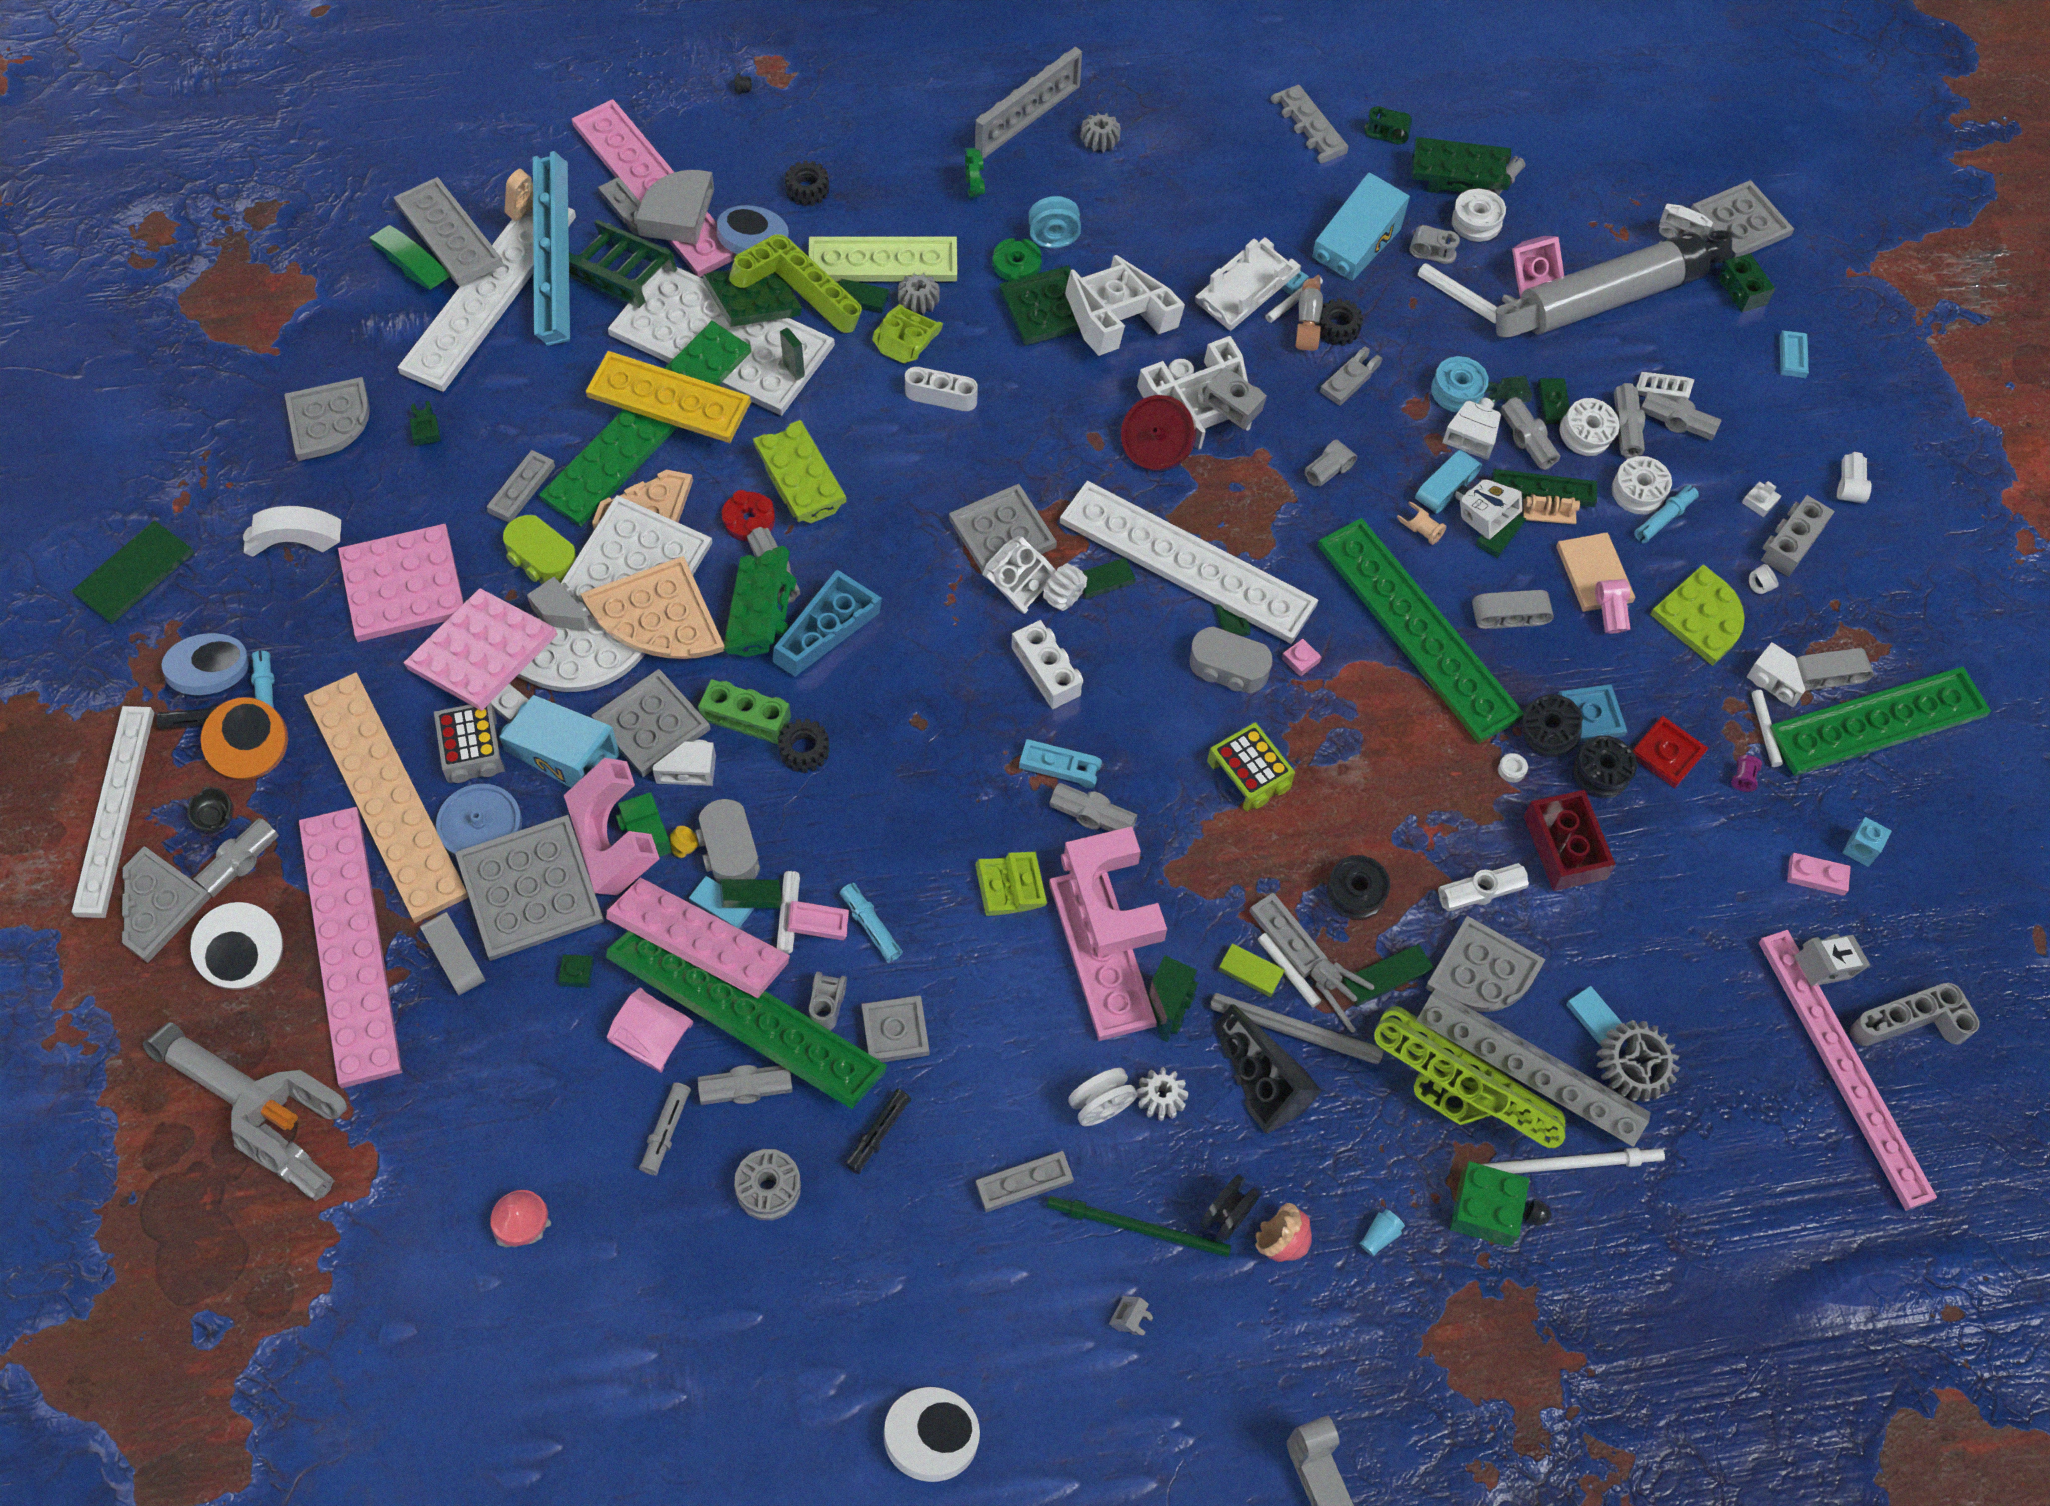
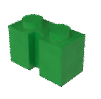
[616,792,672,857]

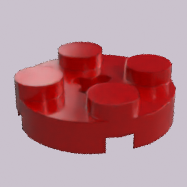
[721,490,775,541]

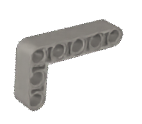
[1287,1415,1354,1506]

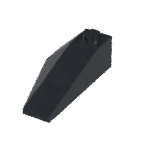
[1214,1004,1322,1133]

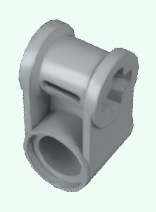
[1410,225,1460,264]
[809,971,847,1030]

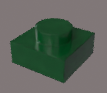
[559,954,594,988]

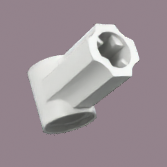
[1837,452,1871,504]

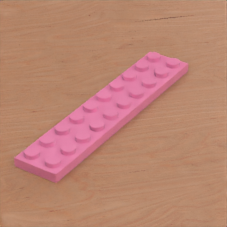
[572,99,737,277]
[299,807,402,1088]

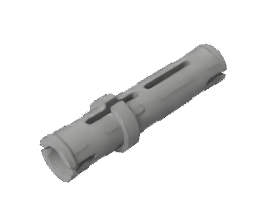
[639,1083,691,1175]

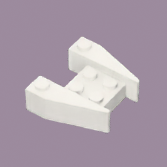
[1065,255,1185,356]
[1137,336,1252,450]

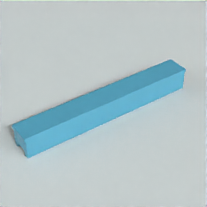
[533,151,570,346]

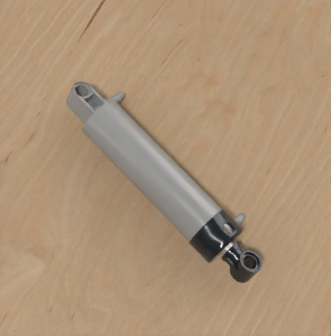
[1496,230,1733,337]

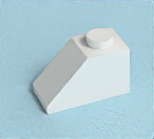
[653,740,716,786]

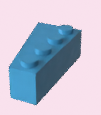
[773,570,882,677]

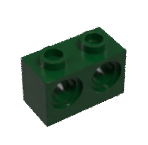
[1718,253,1775,312]

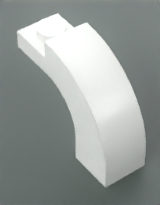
[243,506,341,557]

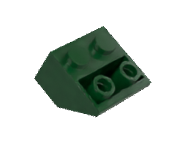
[1149,955,1199,1042]

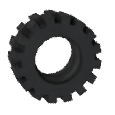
[785,160,829,206]
[1316,298,1363,346]
[778,718,830,773]

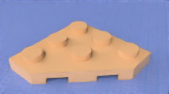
[592,470,693,529]

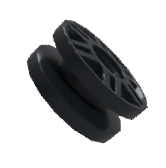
[1523,694,1583,757]
[1572,736,1637,798]
[1326,855,1391,920]
[1200,1174,1262,1243]

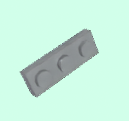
[487,450,555,523]
[1249,893,1328,978]
[976,1151,1074,1212]

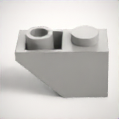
[527,577,590,630]

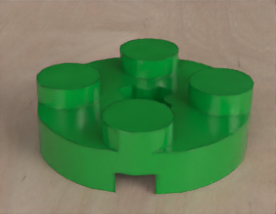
[965,147,985,198]
[993,238,1042,281]

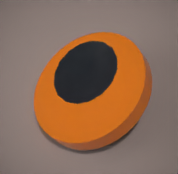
[201,697,288,780]

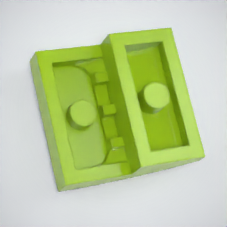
[975,852,1047,916]

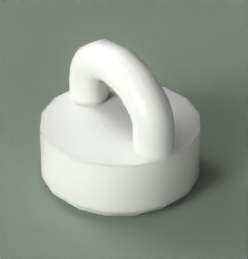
[1749,564,1779,594]

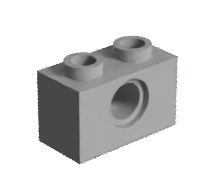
[1203,367,1267,430]

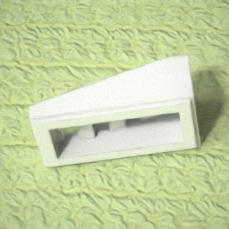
[1636,372,1694,401]

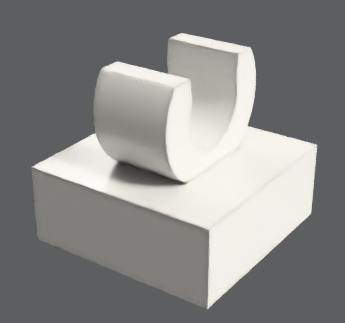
[1742,481,1781,517]

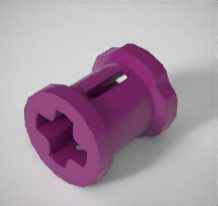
[1731,755,1762,792]

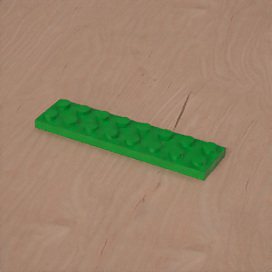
[1770,667,1991,776]

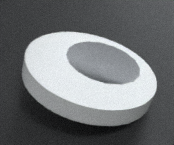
[191,902,283,990]
[884,1387,980,1482]

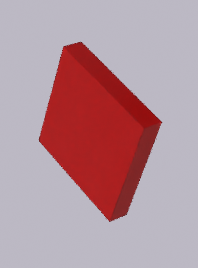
[1632,715,1708,788]

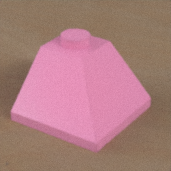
[1512,236,1564,298]

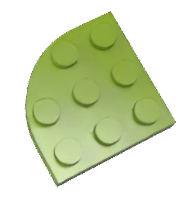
[1650,564,1744,666]

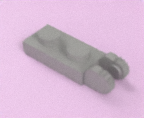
[598,177,641,236]
[1320,346,1383,406]

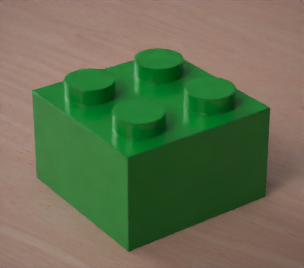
[1450,1161,1530,1248]

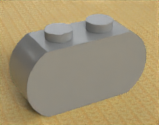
[1189,627,1272,693]
[695,799,760,884]

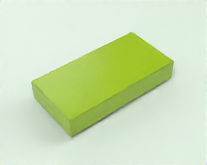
[1218,943,1285,997]

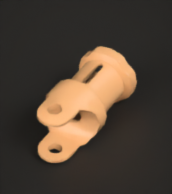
[1397,502,1447,545]

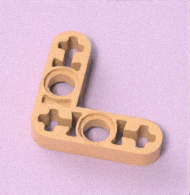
[505,169,533,221]

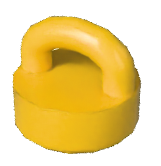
[670,826,699,858]

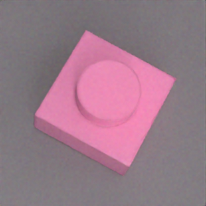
[1282,639,1321,677]

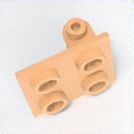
[1523,494,1580,524]

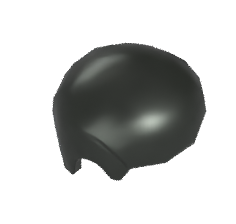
[187,787,234,832]

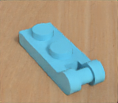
[1019,739,1102,788]

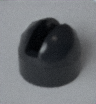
[1525,1198,1551,1226]

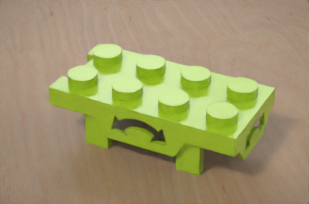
[753,420,846,523]

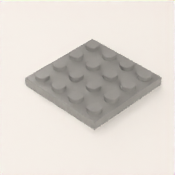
[455,815,604,961]

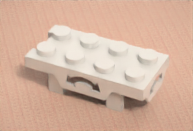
[1195,238,1301,331]

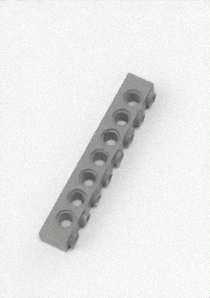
[1417,989,1651,1147]

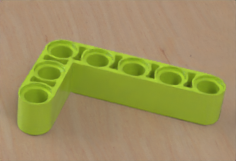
[729,234,862,333]

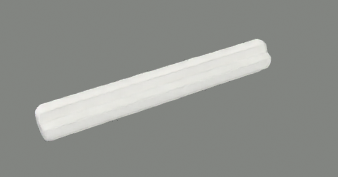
[1418,263,1497,324]

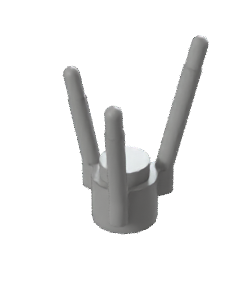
[1311,959,1374,1032]

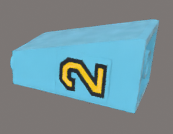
[1312,172,1410,281]
[499,695,620,788]

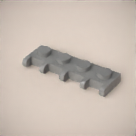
[1271,85,1348,163]

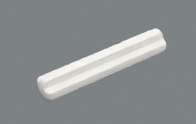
[777,871,800,954]

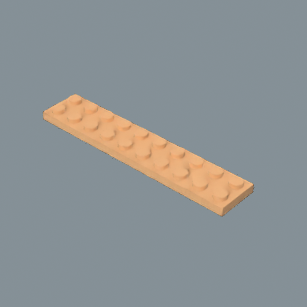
[304,672,469,923]

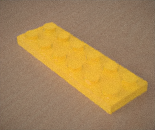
[586,351,751,443]

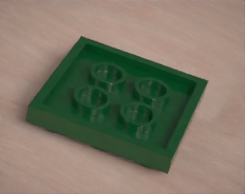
[999,265,1080,346]
[703,270,802,327]

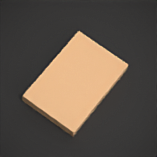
[1556,532,1635,612]

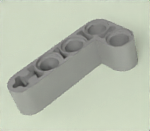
[1850,983,1979,1046]

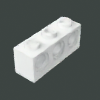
[1011,620,1083,709]

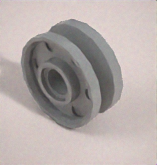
[734,1149,801,1220]

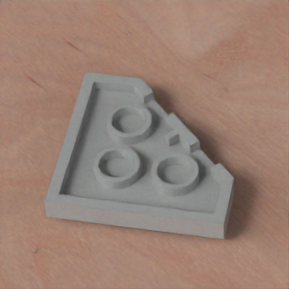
[122,846,211,963]

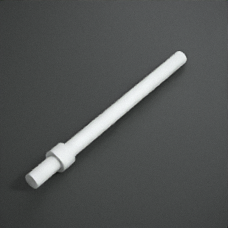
[1481,1147,1665,1174]

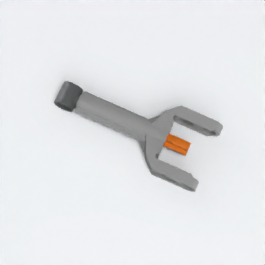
[143,1022,347,1172]

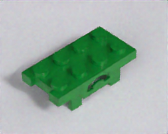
[723,546,797,657]

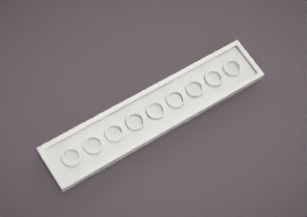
[398,208,576,392]
[1060,481,1318,644]

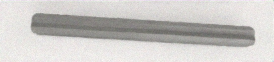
[1210,993,1383,1064]

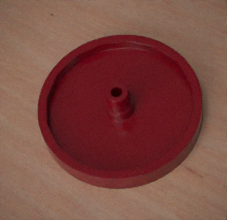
[1121,395,1196,471]

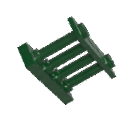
[569,219,678,308]

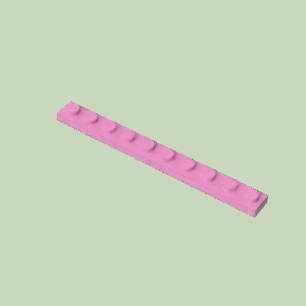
[1759,930,1937,1211]

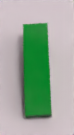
[369,225,450,290]

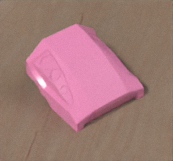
[607,988,693,1073]

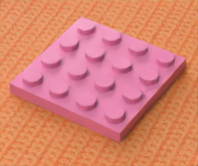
[338,524,464,642]
[404,588,558,711]

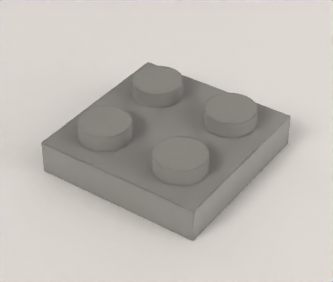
[862,996,929,1062]

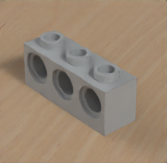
[1761,495,1835,577]

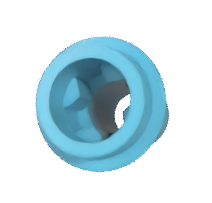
[1360,1209,1405,1257]

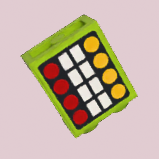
[1207,722,1295,812]

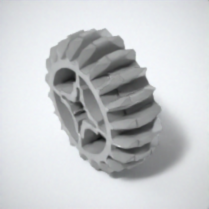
[1596,1020,1680,1102]

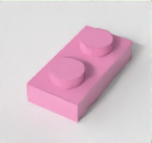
[1787,853,1851,896]

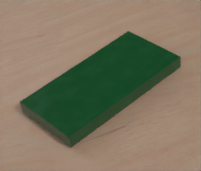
[72,520,194,625]

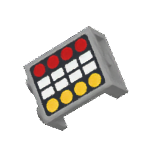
[434,702,505,783]

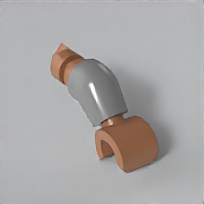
[1296,274,1323,351]

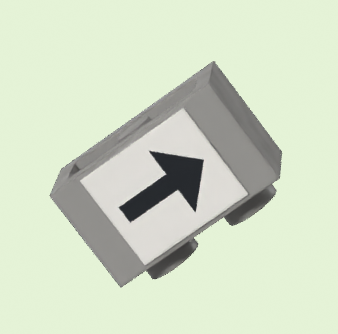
[1794,934,1870,987]

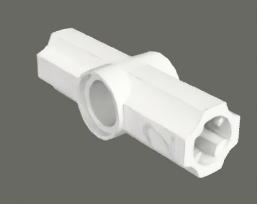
[1438,863,1529,912]

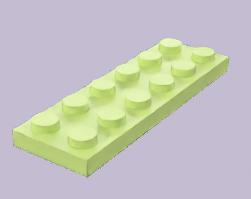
[809,237,957,281]

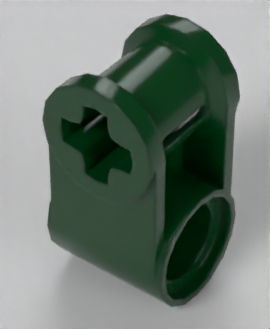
[1364,106,1412,144]

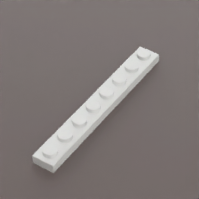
[72,706,154,918]

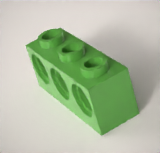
[698,679,791,744]

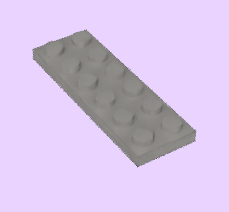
[975,47,1082,159]
[394,177,504,287]

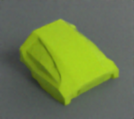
[872,304,943,363]

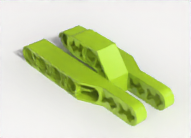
[1374,1006,1565,1148]

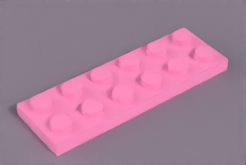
[1049,872,1157,1041]
[606,878,790,998]

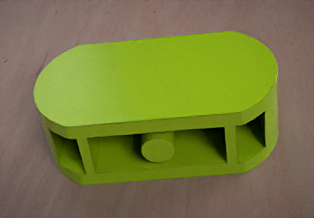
[503,515,577,584]

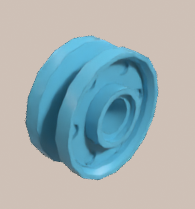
[1029,196,1081,248]
[1431,356,1489,412]

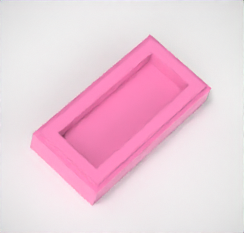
[787,901,849,940]

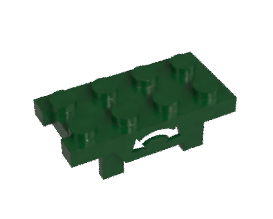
[1411,137,1511,193]

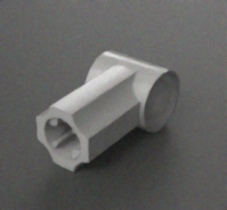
[1304,439,1357,487]

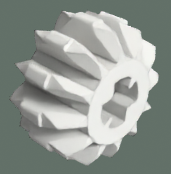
[1043,563,1087,611]
[1137,1067,1188,1121]

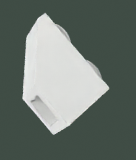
[1747,642,1805,707]

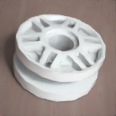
[1452,189,1506,242]
[1559,398,1620,456]
[1611,456,1672,514]
[1068,1068,1137,1126]

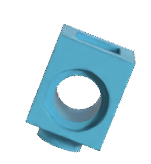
[1842,817,1892,867]

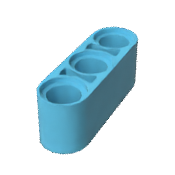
[1415,449,1482,514]

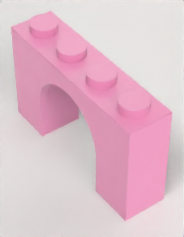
[564,758,660,895]
[1061,826,1167,958]

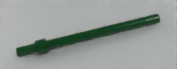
[1047,1196,1231,1257]

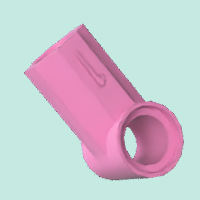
[1595,579,1630,634]

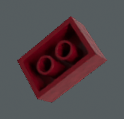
[1524,790,1616,891]

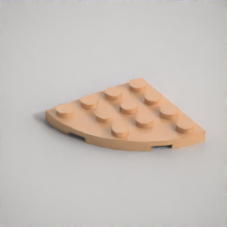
[581,556,725,659]

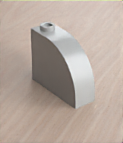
[634,170,714,244]

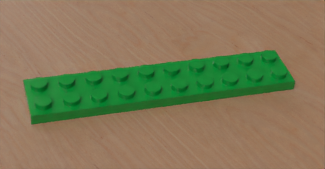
[539,320,752,528]
[1318,518,1524,744]
[606,931,887,1109]

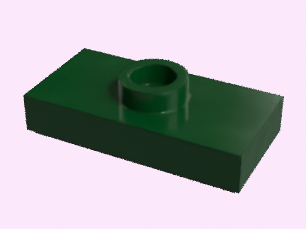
[1538,378,1570,424]

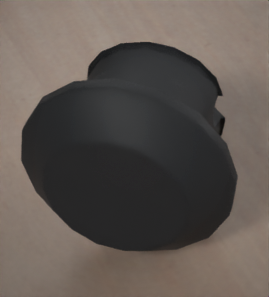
[735,73,752,95]

